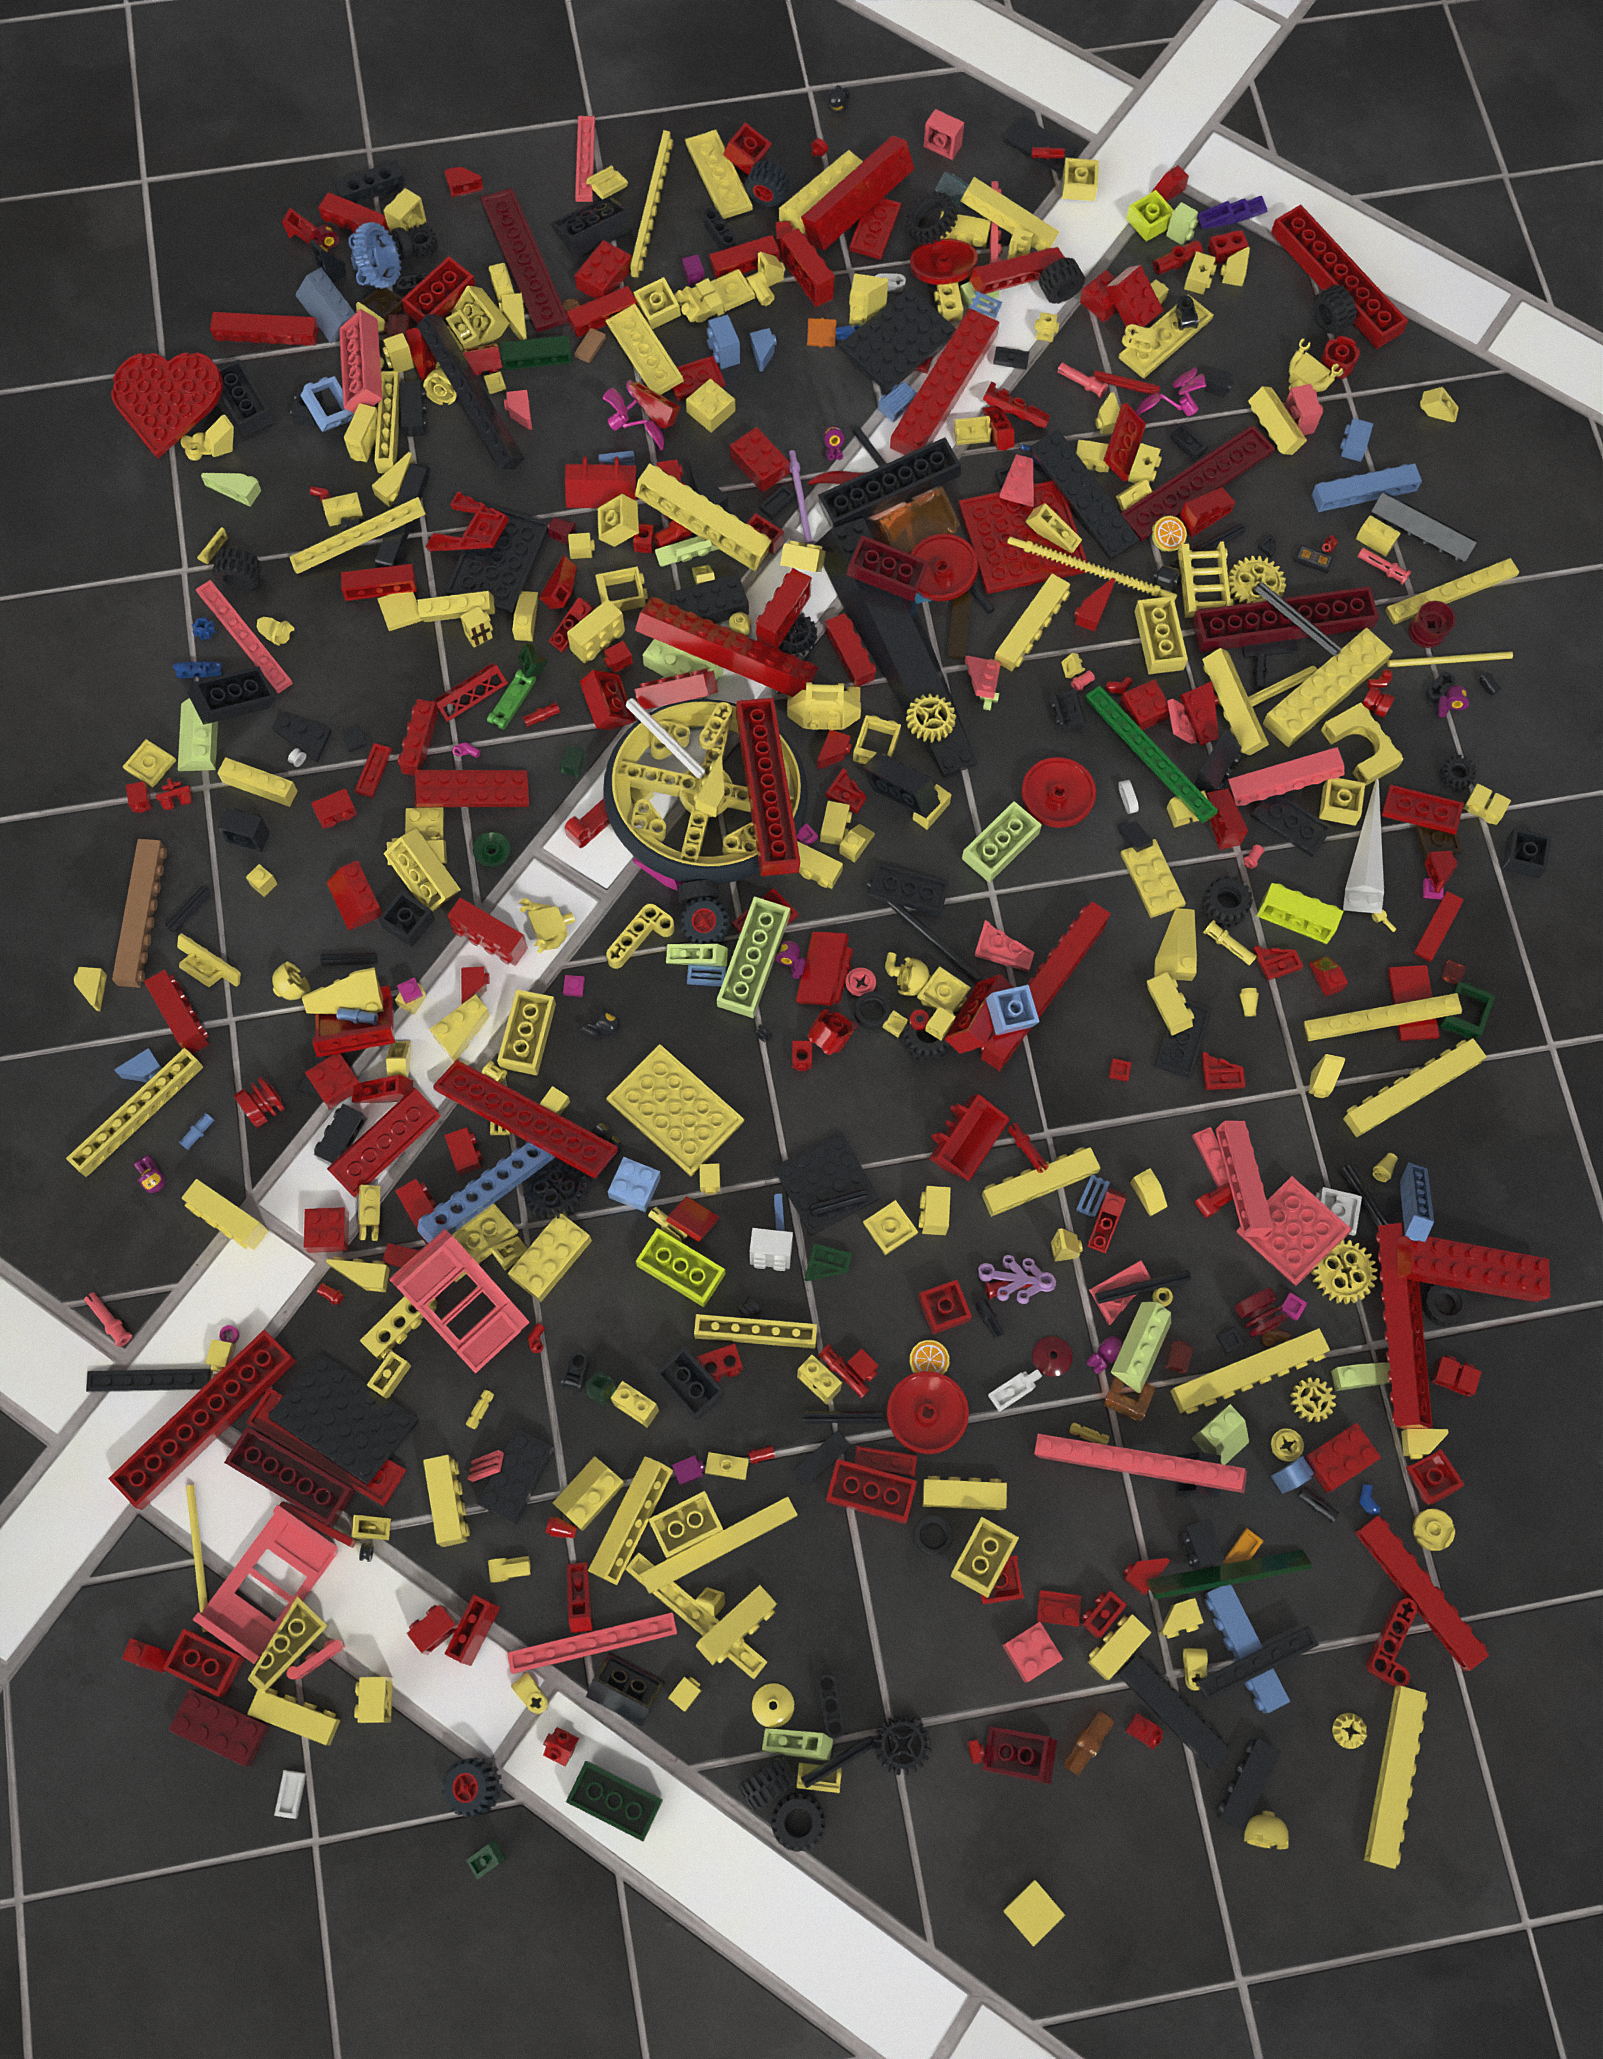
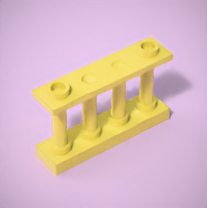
[1178,542,1234,618]

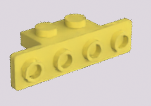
[177,933,241,987]

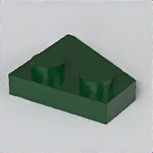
[804,1243,852,1281]

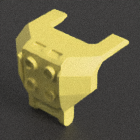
[787,682,861,730]

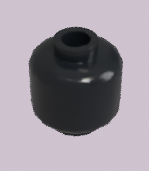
[1154,565,1182,591]

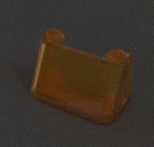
[875,486,961,554]

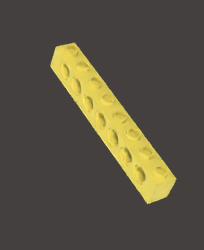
[66,1048,204,1177]

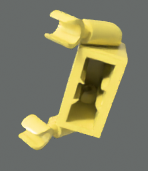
[1288,339,1343,392]
[518,898,576,954]

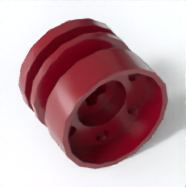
[1408,600,1455,648]
[1234,1287,1288,1337]

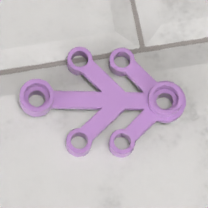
[978,1255,1056,1304]

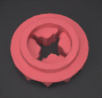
[846,968,876,997]

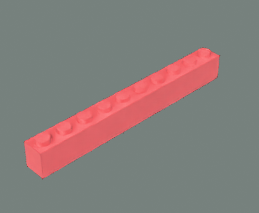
[1035,1434,1247,1493]

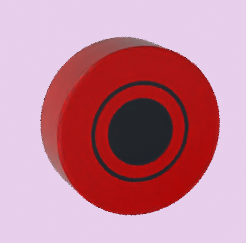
[910,1010,929,1030]

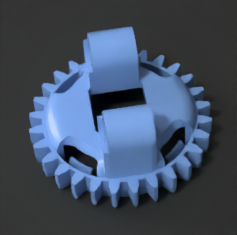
[348,222,401,289]

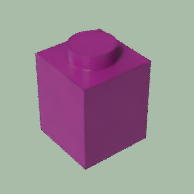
[682,255,704,286]
[672,1456,705,1487]

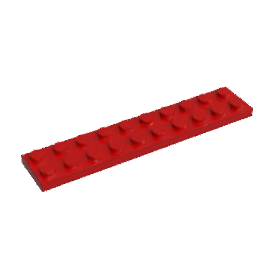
[433,1059,618,1179]

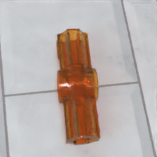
[1063,1711,1115,1776]

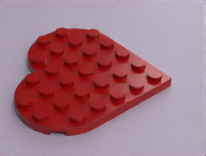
[111,352,223,459]

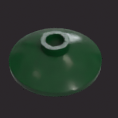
[473,832,510,867]

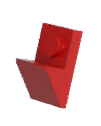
[282,208,317,245]
[122,1638,171,1673]

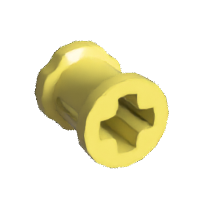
[482,1061,507,1083]

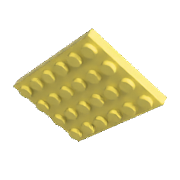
[606,1044,744,1176]

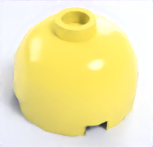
[423,368,457,405]
[897,957,931,996]
[272,962,310,1000]
[1244,1811,1289,1849]

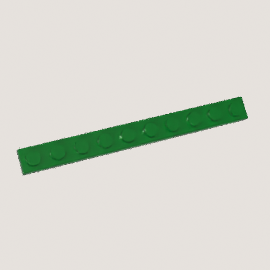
[1085,686,1218,824]

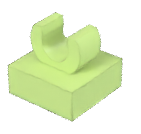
[979,693,999,710]

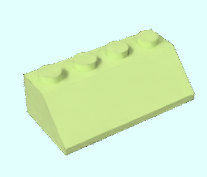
[178,698,218,771]
[1111,1302,1171,1393]

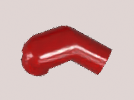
[310,486,332,503]
[1322,535,1338,553]

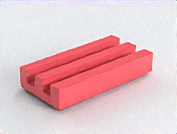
[468,1450,504,1482]

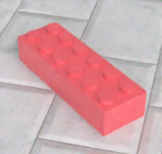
[339,309,383,414]

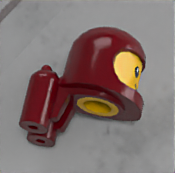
[314,225,339,249]

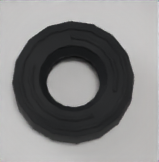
[391,227,413,260]

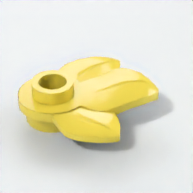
[181,432,211,460]

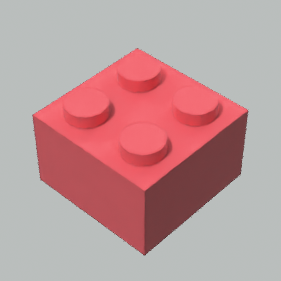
[924,109,964,160]
[1285,384,1323,435]
[1002,1622,1063,1683]

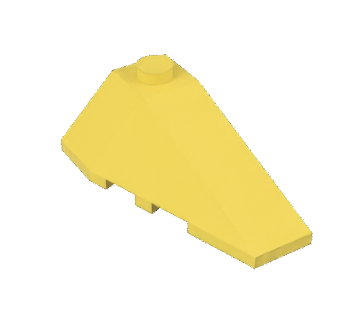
[302,968,384,1014]

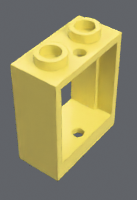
[344,403,378,462]
[596,567,648,611]
[853,715,901,764]
[797,1355,842,1405]
[611,1381,659,1428]

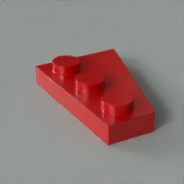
[1180,681,1219,746]

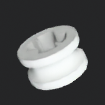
[288,748,306,767]

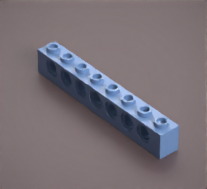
[417,1142,555,1243]

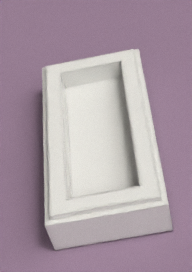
[274,1770,306,1819]

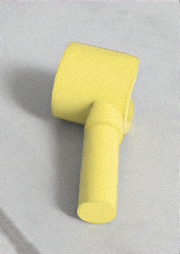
[1372,910,1396,932]

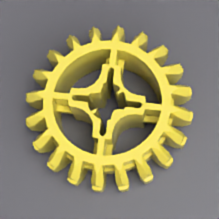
[906,693,956,743]

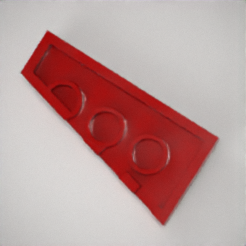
[982,381,1051,428]

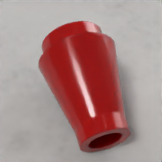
[545,1516,577,1539]

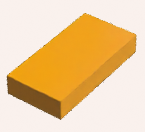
[1222,1528,1264,1564]

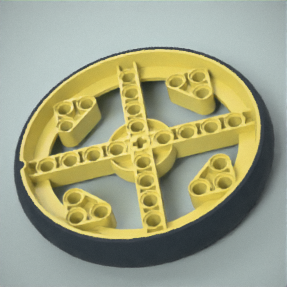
[603,699,808,884]

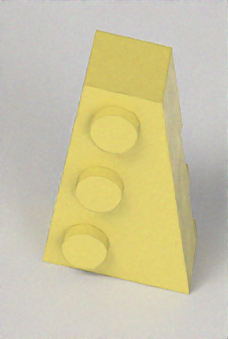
[429,994,490,1062]

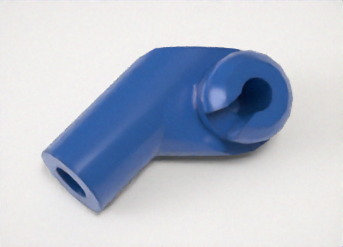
[1360,1484,1380,1515]

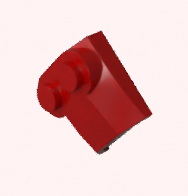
[1406,1449,1465,1505]
[979,1555,1024,1605]

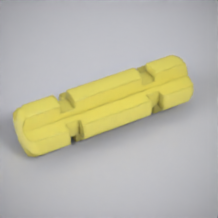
[466,1390,494,1429]
[1069,1423,1109,1445]

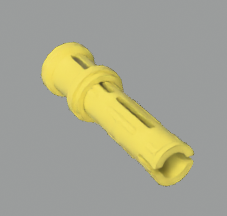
[1203,920,1257,966]

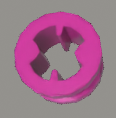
[219,1325,240,1344]

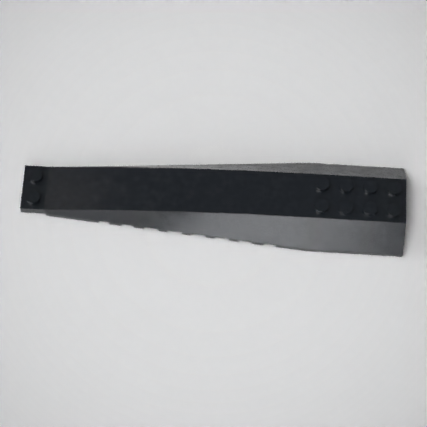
[814,518,977,778]

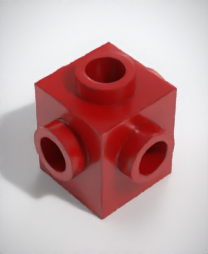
[543,1727,579,1767]

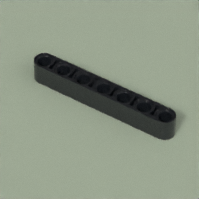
[375,463,430,568]

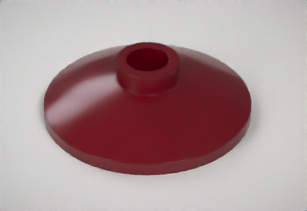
[1032,1336,1073,1377]

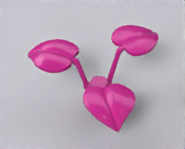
[1136,367,1206,417]
[602,380,664,451]

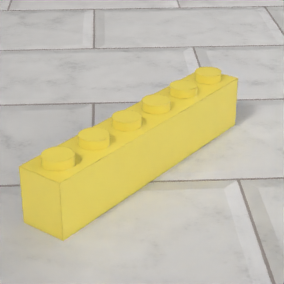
[961,177,1059,251]
[375,371,401,473]
[994,574,1071,672]
[1202,648,1269,755]
[982,1147,1100,1217]
[694,1314,817,1349]
[588,1457,673,1585]

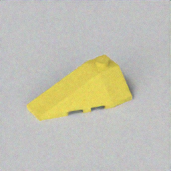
[1154,908,1197,981]

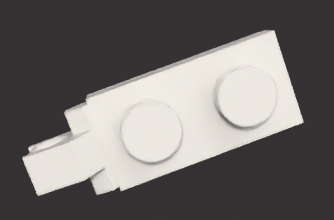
[988,1369,1042,1412]

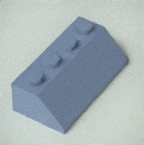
[295,268,355,344]

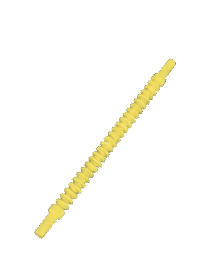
[1007,536,1177,601]

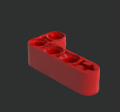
[564,798,610,848]
[1366,1598,1417,1686]

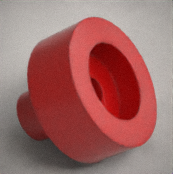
[811,138,828,157]

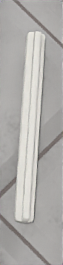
[626,698,705,778]

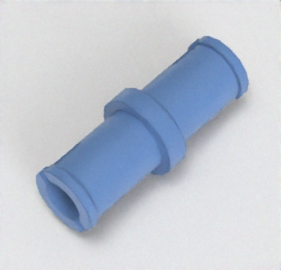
[337,1007,378,1026]
[179,1112,215,1150]

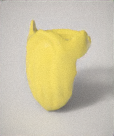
[257,617,294,646]

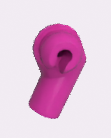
[452,742,481,758]

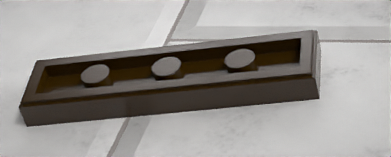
[947,593,972,660]

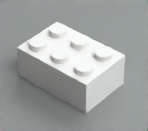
[750,1228,793,1271]

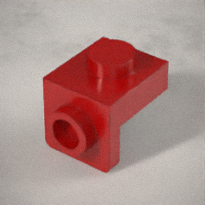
[1126,1713,1163,1750]

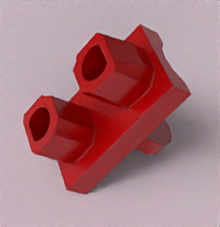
[156,778,193,811]

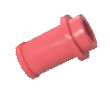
[1071,670,1095,691]
[1243,845,1264,869]

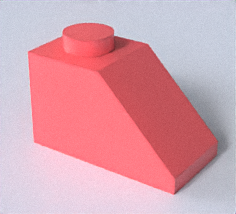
[504,390,532,430]

